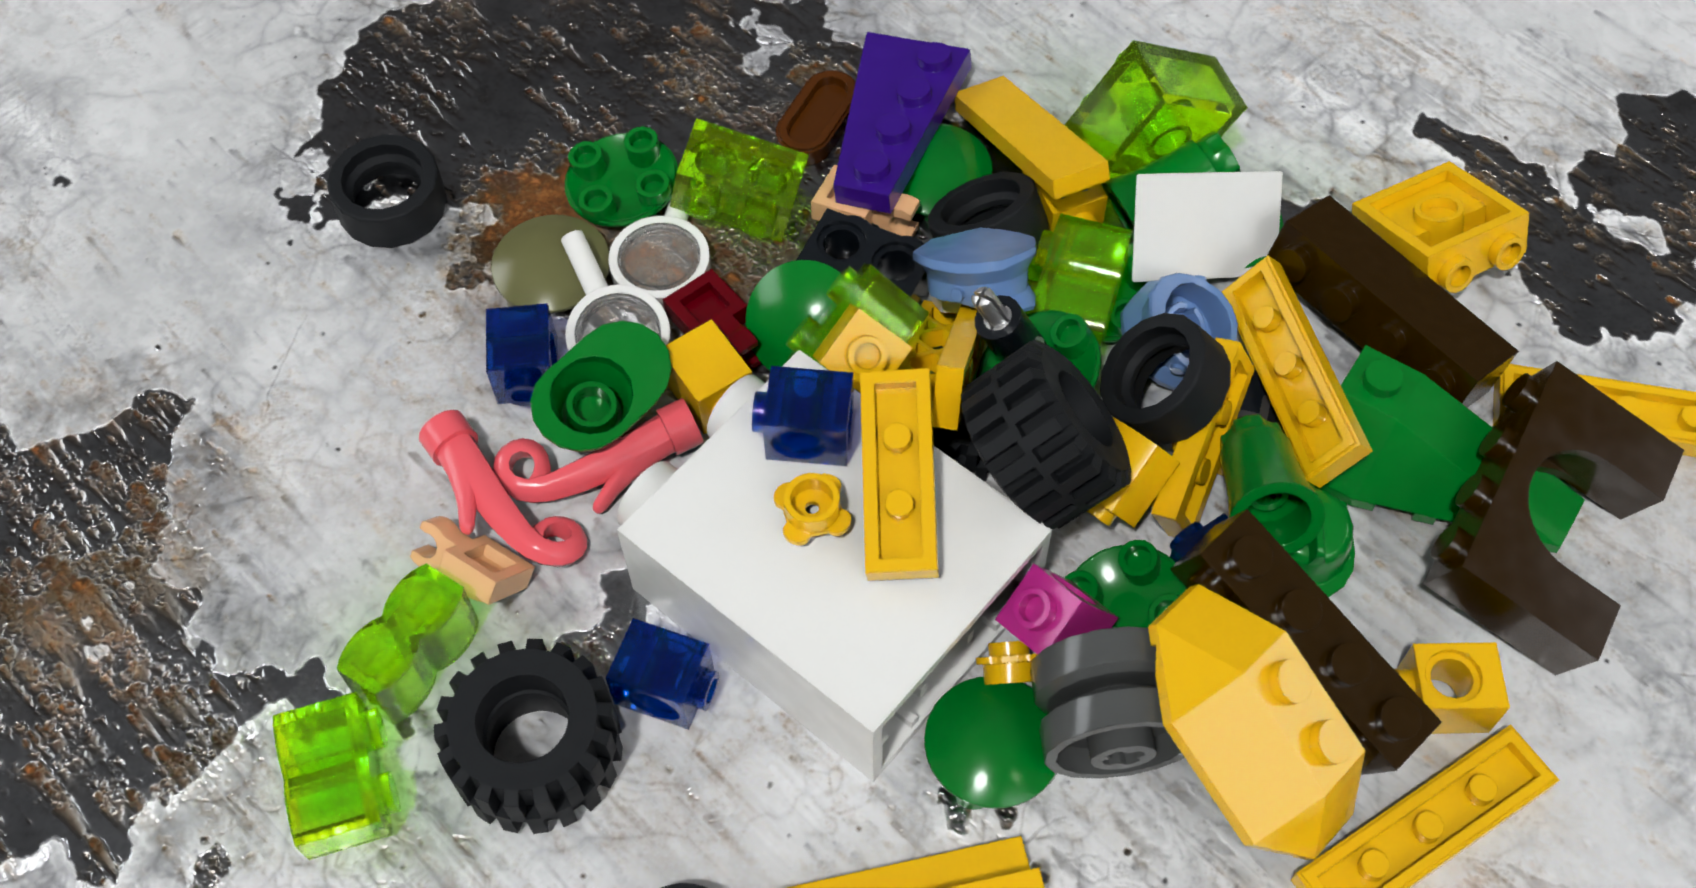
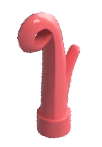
[493,398,704,514]
[419,410,588,567]

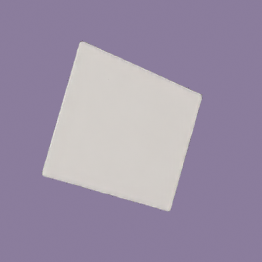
[1132,171,1283,282]

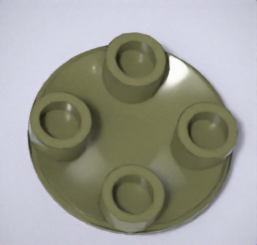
[491,215,609,315]

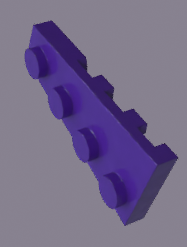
[833,32,972,214]

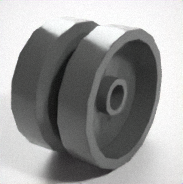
[1030,626,1184,779]

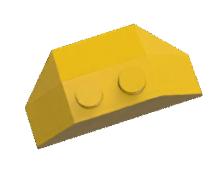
[1148,584,1366,860]

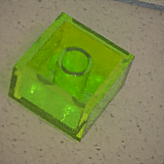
[1064,40,1248,179]

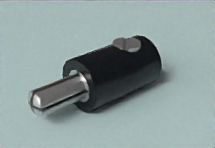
[971,287,1047,361]

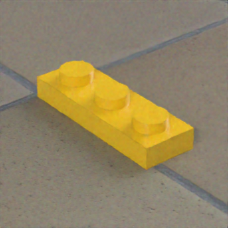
[1150,337,1255,542]
[860,368,939,581]

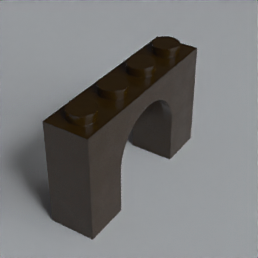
[1424,361,1684,676]

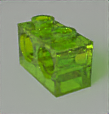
[670,118,809,242]

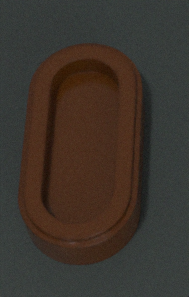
[776,70,856,166]

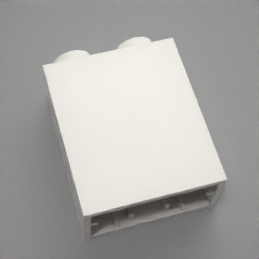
[617,350,1052,782]

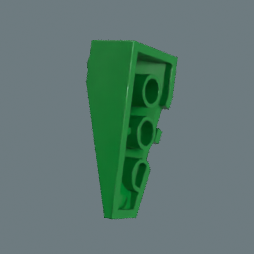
[1298,345,1585,553]

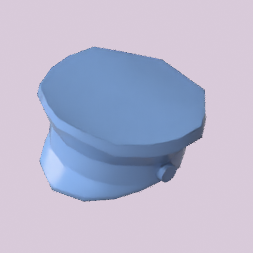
[913,227,1037,312]
[1120,273,1238,391]

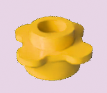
[774,473,851,546]
[976,641,1037,685]

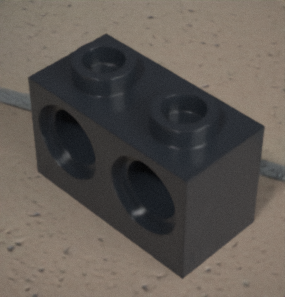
[796,208,929,338]

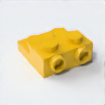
[1352,161,1529,293]

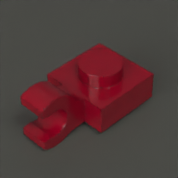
[663,269,761,370]

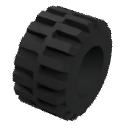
[961,340,1132,529]
[434,638,623,834]

